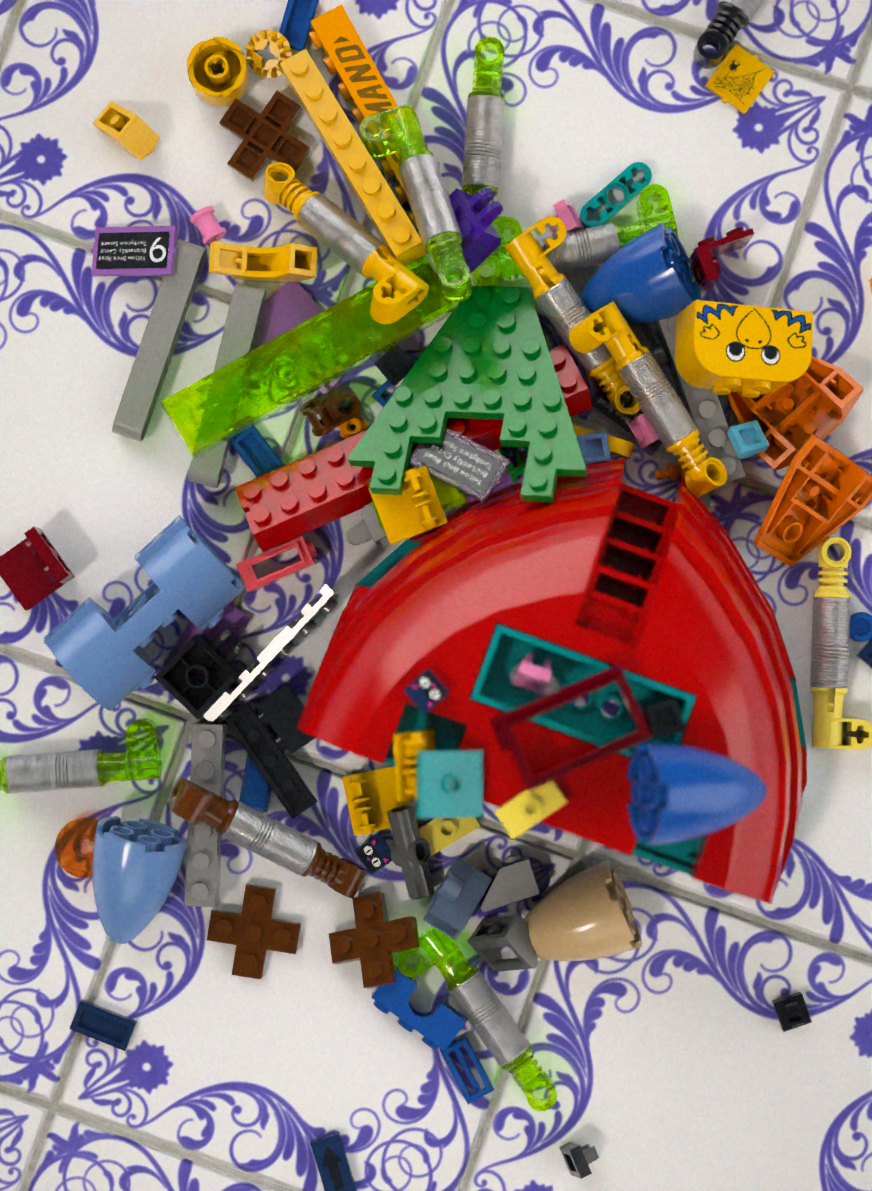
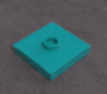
[417,750,483,818]

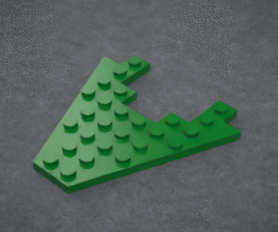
[348,286,588,502]

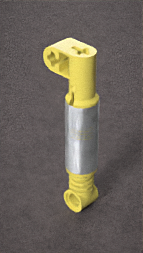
[810,537,872,750]

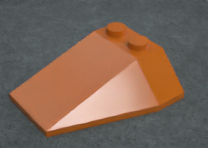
[726,356,864,471]
[753,432,872,567]

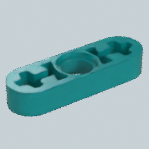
[579,162,652,229]

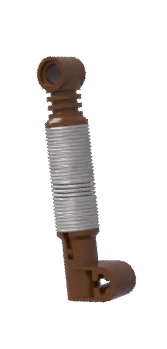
[168,777,367,899]

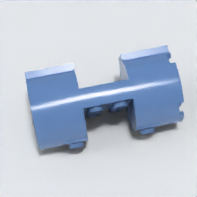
[44,515,246,711]

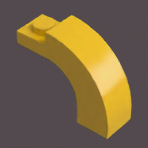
[209,241,318,282]

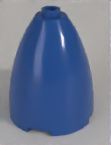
[579,223,702,325]
[626,743,767,845]

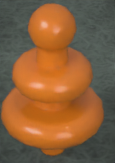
[654,460,688,481]

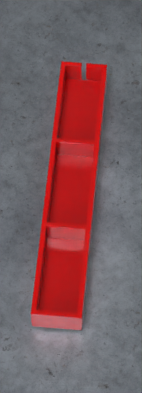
[234,343,593,552]

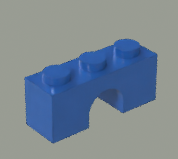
[371,964,466,1051]

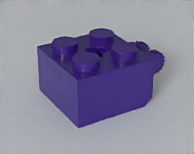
[416,187,503,281]

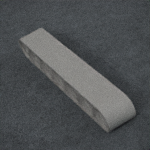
[112,239,207,442]
[188,283,267,488]

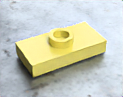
[494,781,567,840]
[418,817,480,856]

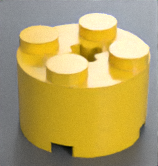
[187,37,250,107]

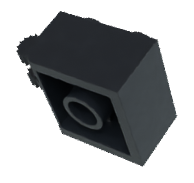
[154,628,246,720]

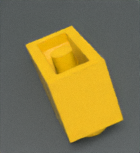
[93,101,160,161]

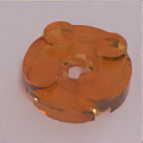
[55,817,99,878]

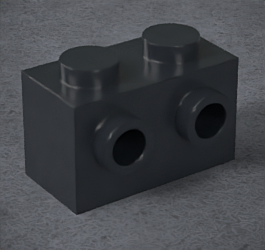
[257,684,315,755]

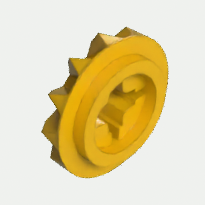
[245,30,292,78]

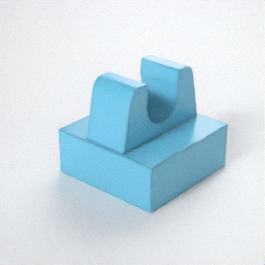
[727,420,769,459]

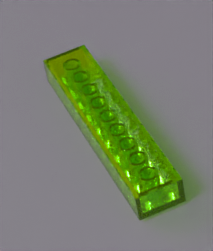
[161,255,455,460]

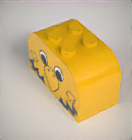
[675,300,813,398]

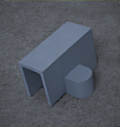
[423,857,492,940]

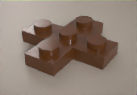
[219,90,310,182]
[207,884,301,979]
[329,892,420,989]

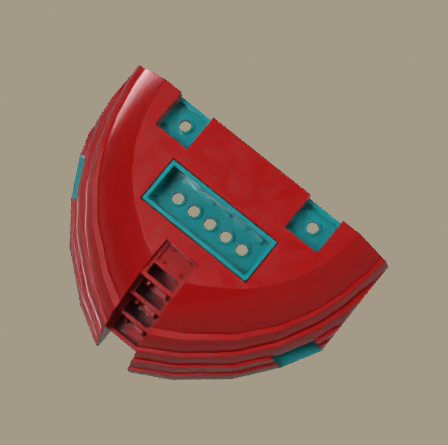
[297,459,807,904]

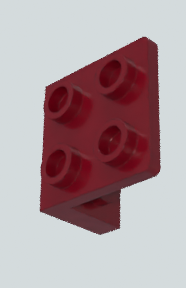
[689,227,754,293]
[0,527,75,610]

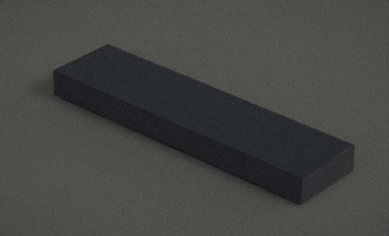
[225,703,318,819]

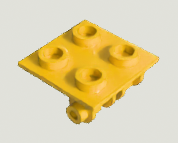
[368,465,448,545]
[393,729,435,801]
[342,766,409,836]

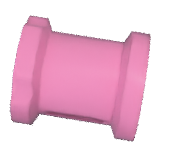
[189,206,227,246]

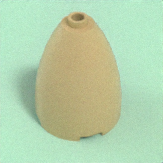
[524,860,642,961]

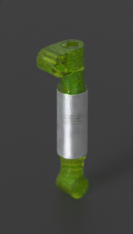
[461,36,522,252]
[359,106,473,302]
[471,184,678,287]
[0,719,162,794]
[397,926,557,1111]

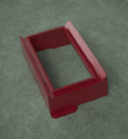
[490,663,652,791]

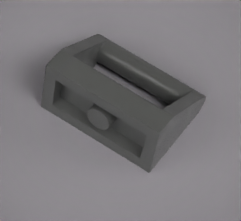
[467,915,538,972]

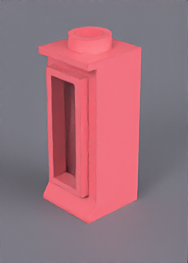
[236,536,318,593]

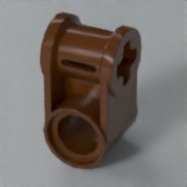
[300,385,361,437]

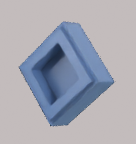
[576,431,611,465]

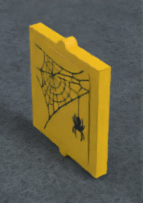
[705,44,775,114]

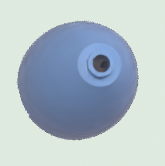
[92,816,188,944]

